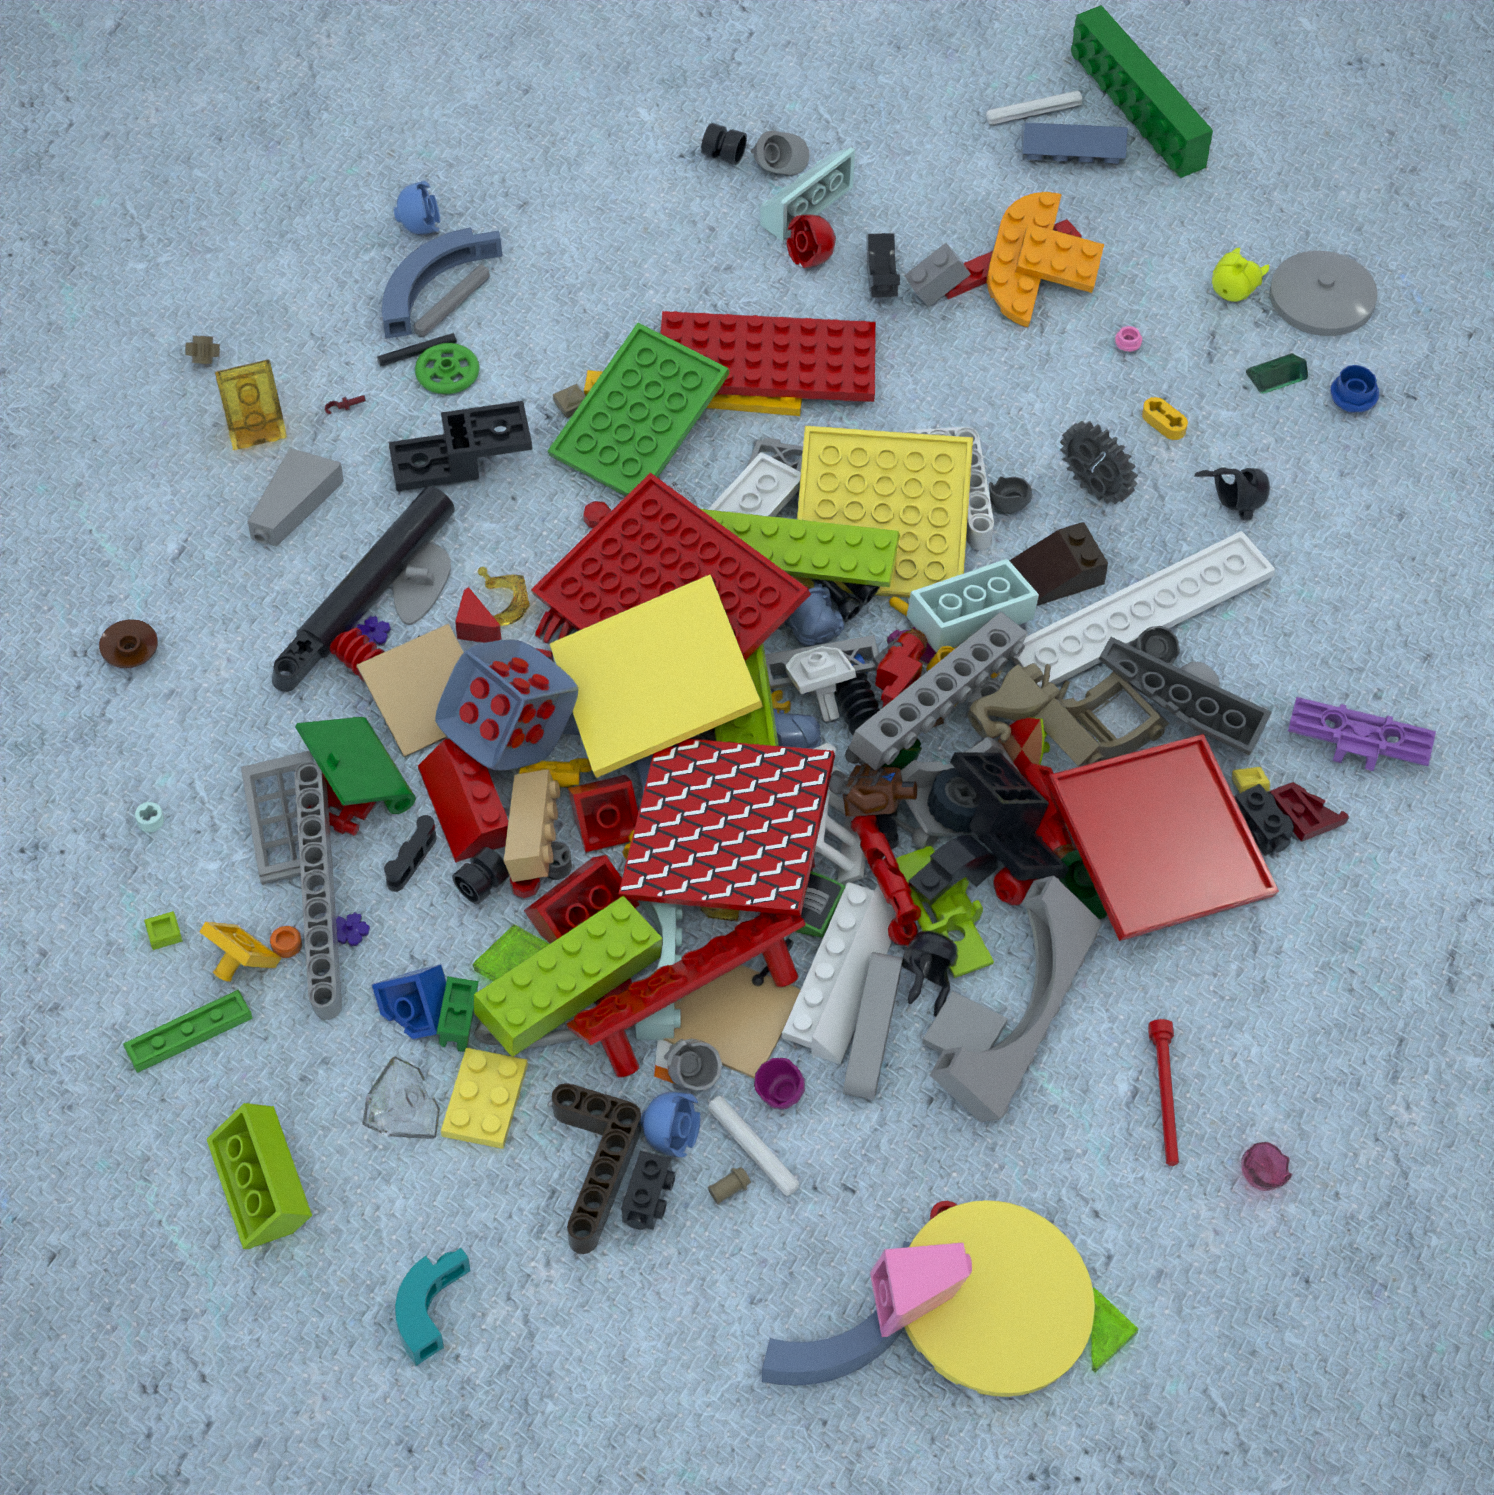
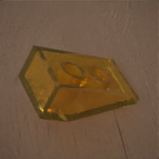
[215,359,287,450]

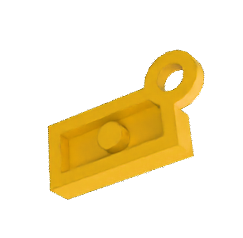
[519,758,592,787]

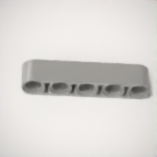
[843,952,903,1100]

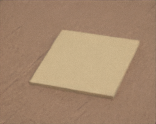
[357,624,464,757]
[664,965,801,1079]

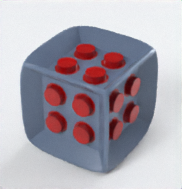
[435,639,578,771]

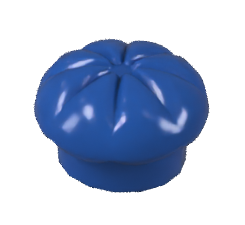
[1330,365,1379,413]

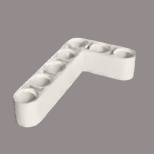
[904,427,994,550]

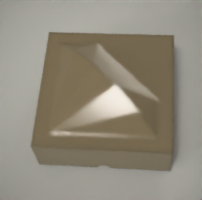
[553,384,586,418]

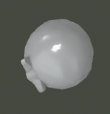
[664,1039,722,1091]

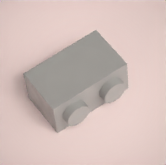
[904,243,971,307]

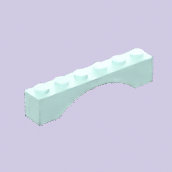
[636,901,683,1040]

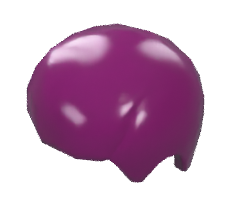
[754,1058,805,1110]

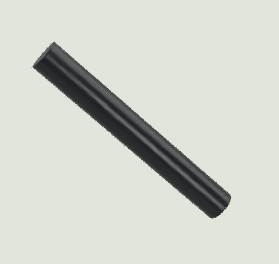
[377,333,457,367]

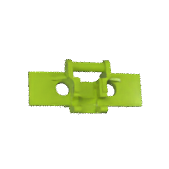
[896,846,994,978]

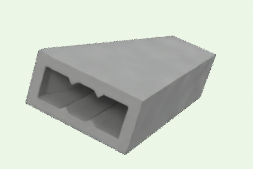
[247,448,344,547]

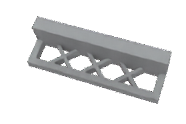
[765,635,879,690]

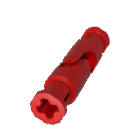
[850,815,922,926]

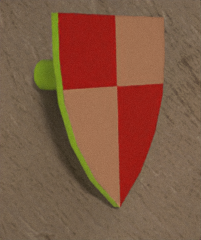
[997,717,1050,782]

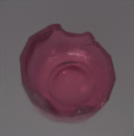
[1241,1142,1292,1191]

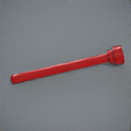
[1148,1019,1179,1166]

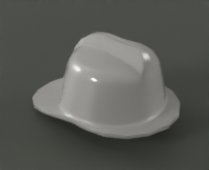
[751,131,809,175]

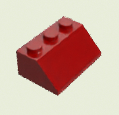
[524,855,640,944]

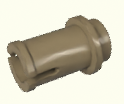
[708,1167,751,1205]

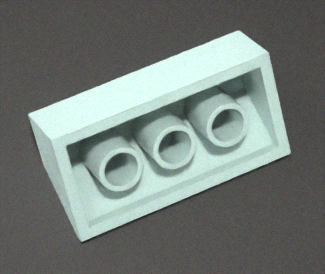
[760,147,855,241]

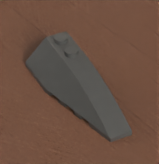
[1099,637,1272,755]

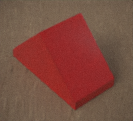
[455,587,502,643]

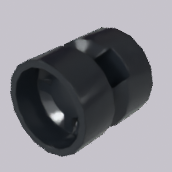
[701,122,747,165]
[452,847,510,904]

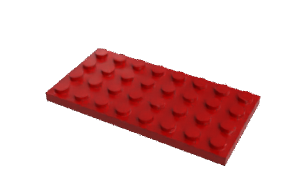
[660,311,876,402]

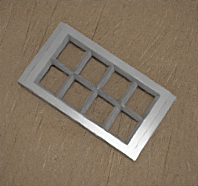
[241,751,333,885]

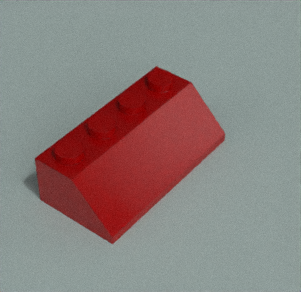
[418,738,509,863]

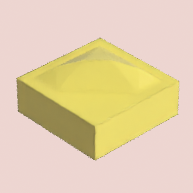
[1232,767,1270,793]

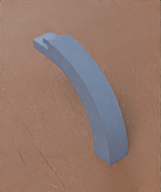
[382,227,502,339]
[762,1241,911,1386]

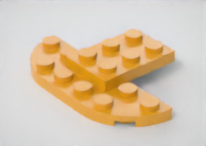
[987,192,1104,328]

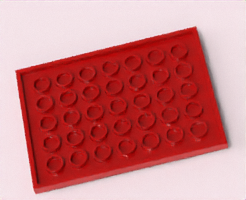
[531,472,811,661]

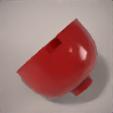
[787,214,836,268]

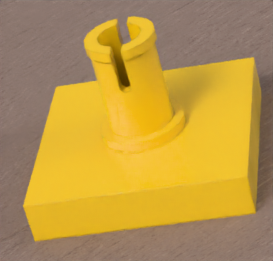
[199,921,281,982]

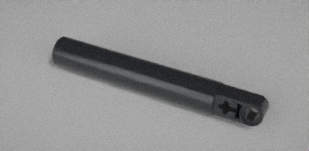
[272,486,455,692]

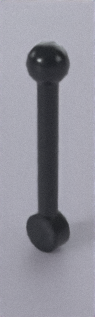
[752,938,794,986]

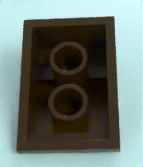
[1009,522,1108,606]

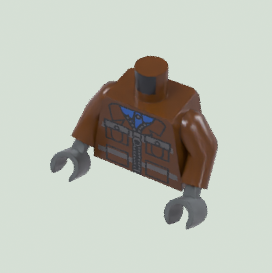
[829,745,918,817]

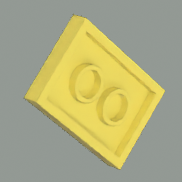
[441,1048,528,1149]

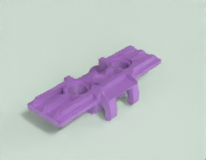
[1288,697,1436,771]

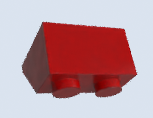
[568,774,638,852]

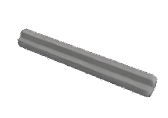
[413,264,490,337]

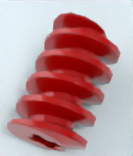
[330,628,384,682]

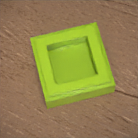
[144,911,183,950]

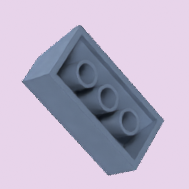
[1022,122,1128,164]

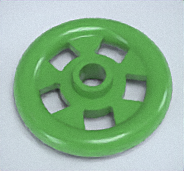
[415,343,480,394]

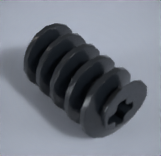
[834,671,880,735]

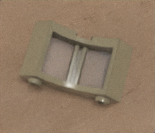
[1034,672,1170,767]

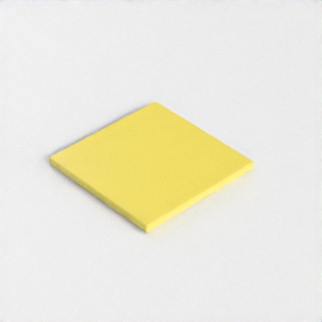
[550,575,763,778]

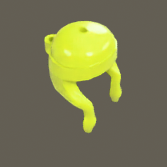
[1212,248,1269,302]

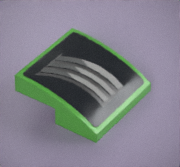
[796,871,846,938]

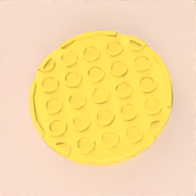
[905,1200,1095,1397]

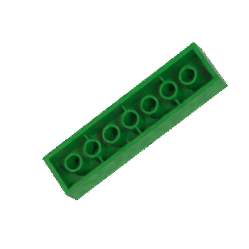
[1071,5,1213,178]

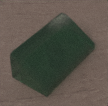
[1246,353,1308,394]

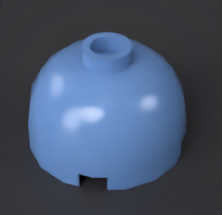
[394,181,440,235]
[641,1092,701,1157]

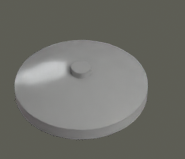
[1270,251,1377,336]

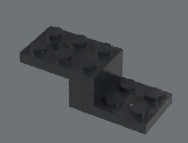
[388,401,532,491]
[950,752,1069,881]

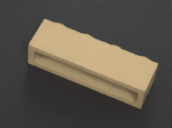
[504,769,560,882]

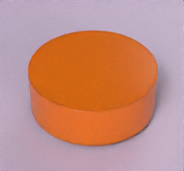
[270,926,302,958]

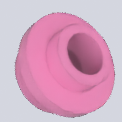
[1115,326,1142,352]

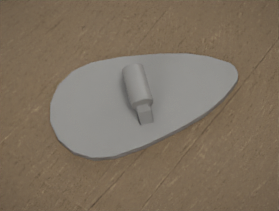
[393,543,451,625]

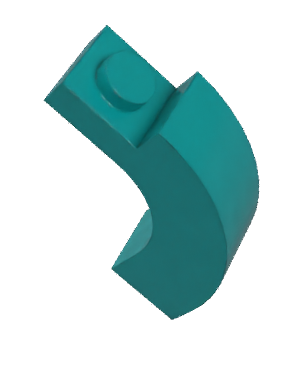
[395,1248,471,1366]

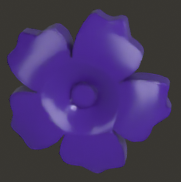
[356,616,391,645]
[336,912,370,947]

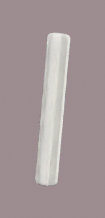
[986,91,1082,125]
[708,1096,799,1196]

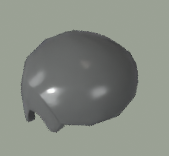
[989,476,1032,514]
[1136,625,1180,665]

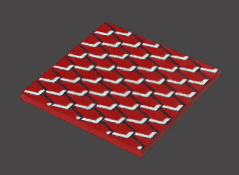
[618,739,835,916]

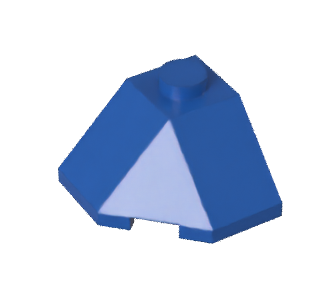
[372,964,446,1039]

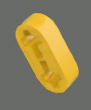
[1142,397,1188,440]

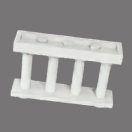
[814,743,866,885]

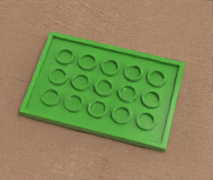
[548,323,730,496]

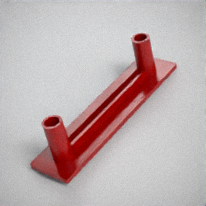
[566,912,806,1078]

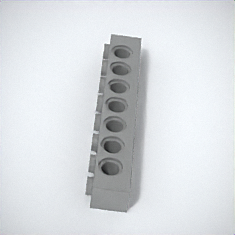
[849,612,1028,771]

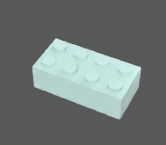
[907,559,1039,653]

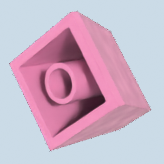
[870,1243,972,1337]

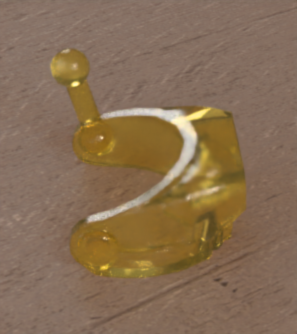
[478,566,530,626]

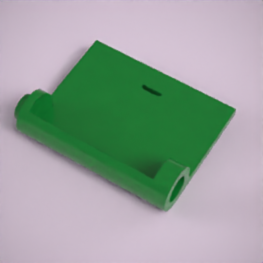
[295,717,416,814]

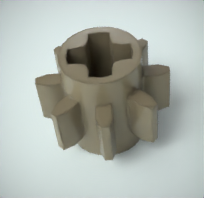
[185,335,220,364]

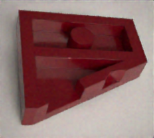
[1269,782,1349,842]

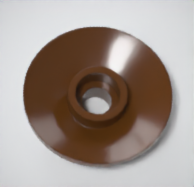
[99,619,158,668]

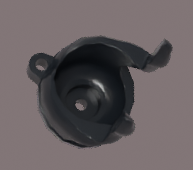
[1194,467,1270,520]
[902,930,959,1017]

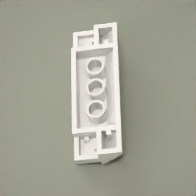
[782,882,896,1065]

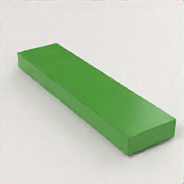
[123,989,253,1073]

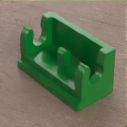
[437,976,479,1052]

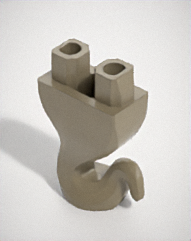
[968,663,1060,743]

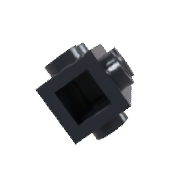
[1234,784,1294,856]
[621,1151,676,1230]

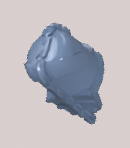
[785,582,845,647]
[773,709,821,749]

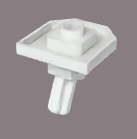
[785,646,856,722]

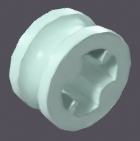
[135,802,164,833]

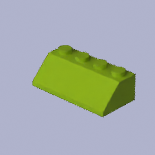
[206,1103,312,1249]

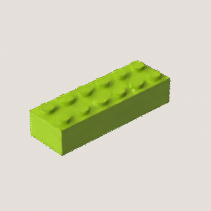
[474,896,663,1057]

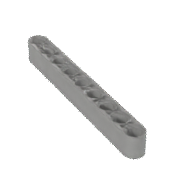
[294,761,342,1020]

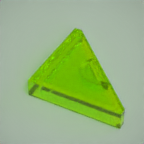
[1090,1287,1139,1373]

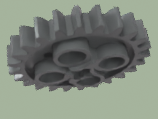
[1060,421,1138,504]

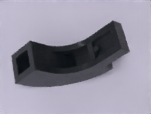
[866,233,900,297]
[909,835,998,906]

